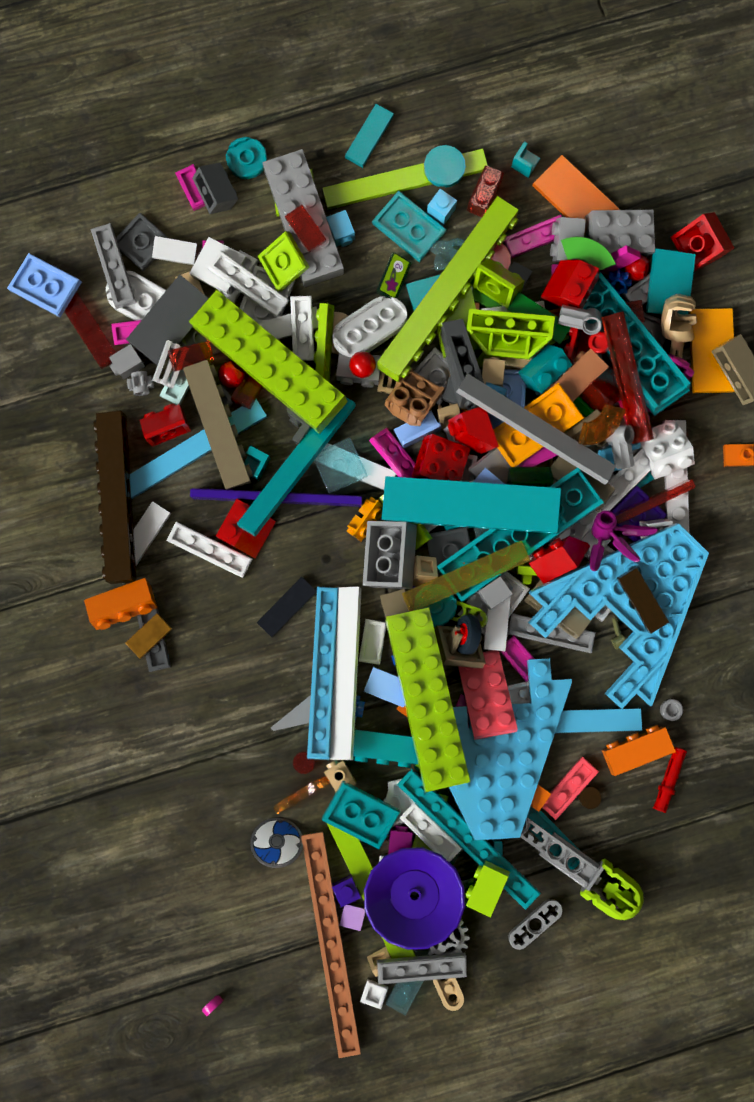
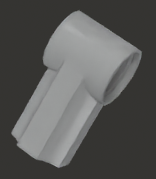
[558,304,602,335]
[605,425,634,469]

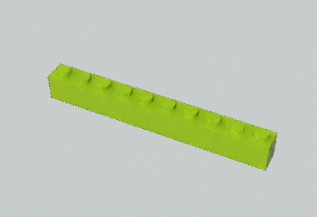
[377,196,519,382]

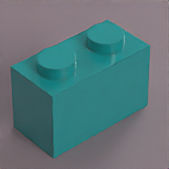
[518,344,572,394]

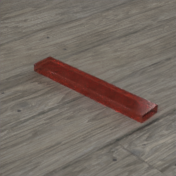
[601,312,654,444]

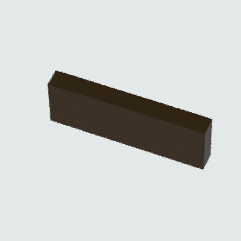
[616,567,669,634]

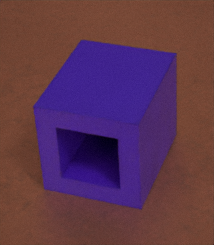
[332,874,361,908]

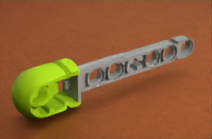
[520,818,644,920]

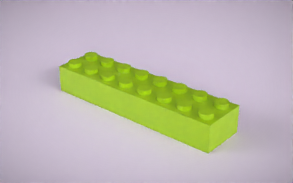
[189,290,348,434]
[385,607,470,793]

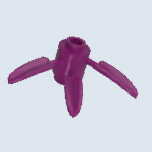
[590,510,658,571]

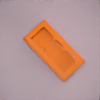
[723,444,754,467]

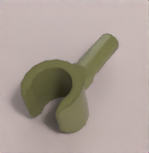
[611,618,626,650]

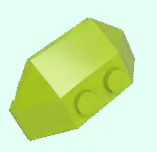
[467,309,555,360]

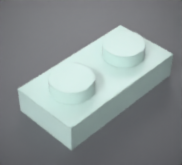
[160,360,192,405]

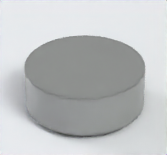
[660,699,683,721]

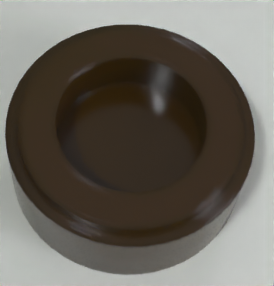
[578,786,601,809]

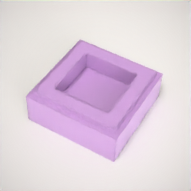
[339,904,365,931]

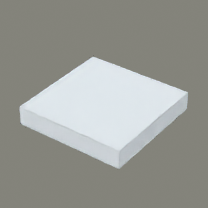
[189,237,247,294]

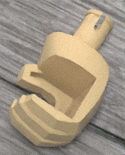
[661,294,697,358]

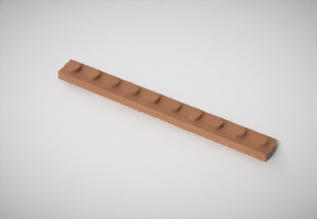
[301,831,361,1058]

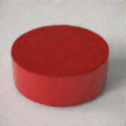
[588,331,611,354]

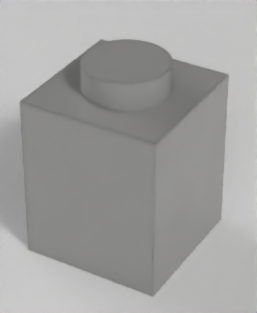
[109,344,145,379]
[477,576,513,610]

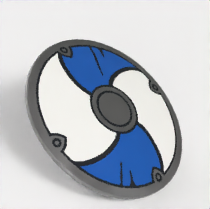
[251,818,303,868]

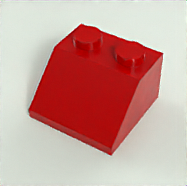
[671,212,734,272]
[541,260,599,309]
[140,404,191,447]
[448,407,499,454]
[216,499,276,559]
[529,536,590,584]

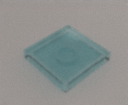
[314,438,368,494]

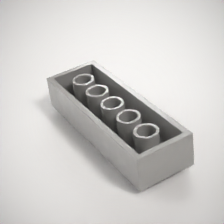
[262,149,344,287]

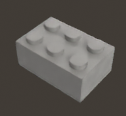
[585,210,655,258]
[363,521,417,589]

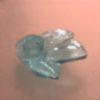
[430,238,465,271]

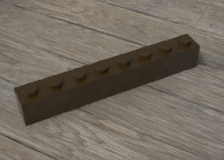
[93,410,137,584]

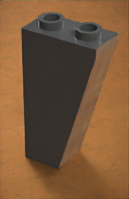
[440,319,484,410]

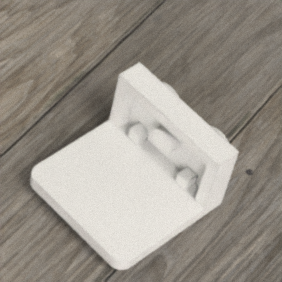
[640,420,695,479]

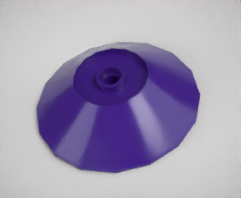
[364,847,465,950]

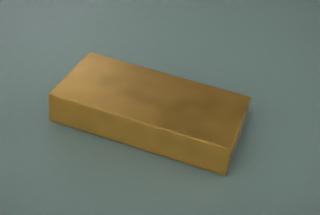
[125,613,172,659]

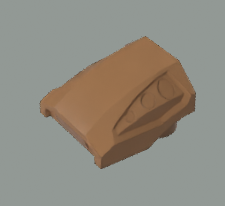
[385,369,445,426]

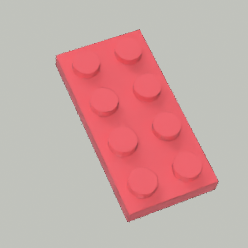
[458,650,518,740]

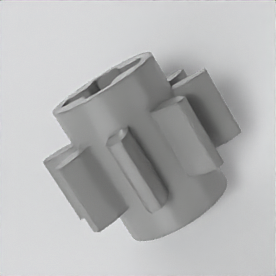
[127,371,154,396]

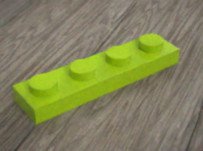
[314,303,334,383]

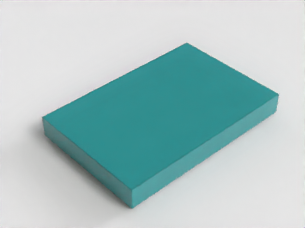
[372,191,446,263]
[645,249,696,315]
[322,781,401,849]

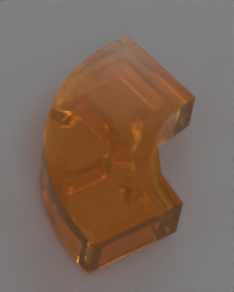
[578,404,626,445]
[274,776,330,814]

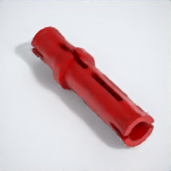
[653,747,687,813]

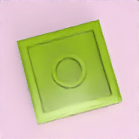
[258,231,309,292]

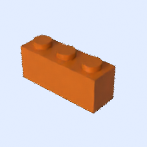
[84,578,157,630]
[602,724,676,776]

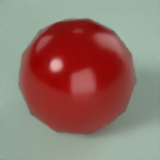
[624,254,650,281]
[349,351,376,378]
[218,361,245,388]

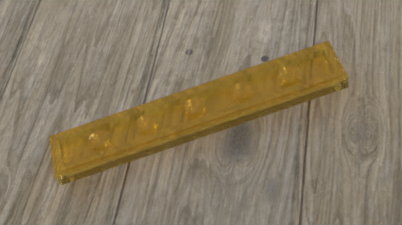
[402,540,531,612]

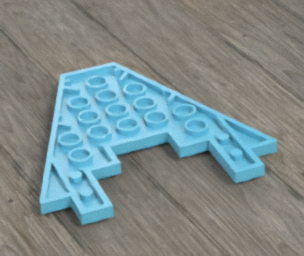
[528,523,709,709]
[401,659,572,840]

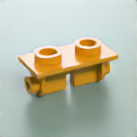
[346,497,383,542]

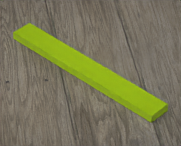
[322,149,488,210]
[327,823,416,958]

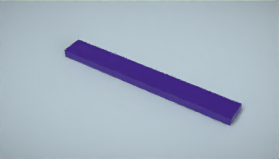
[190,488,362,507]

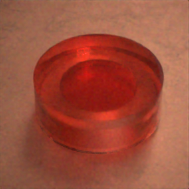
[293,752,315,774]

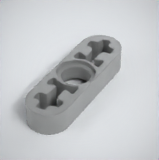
[508,899,562,950]

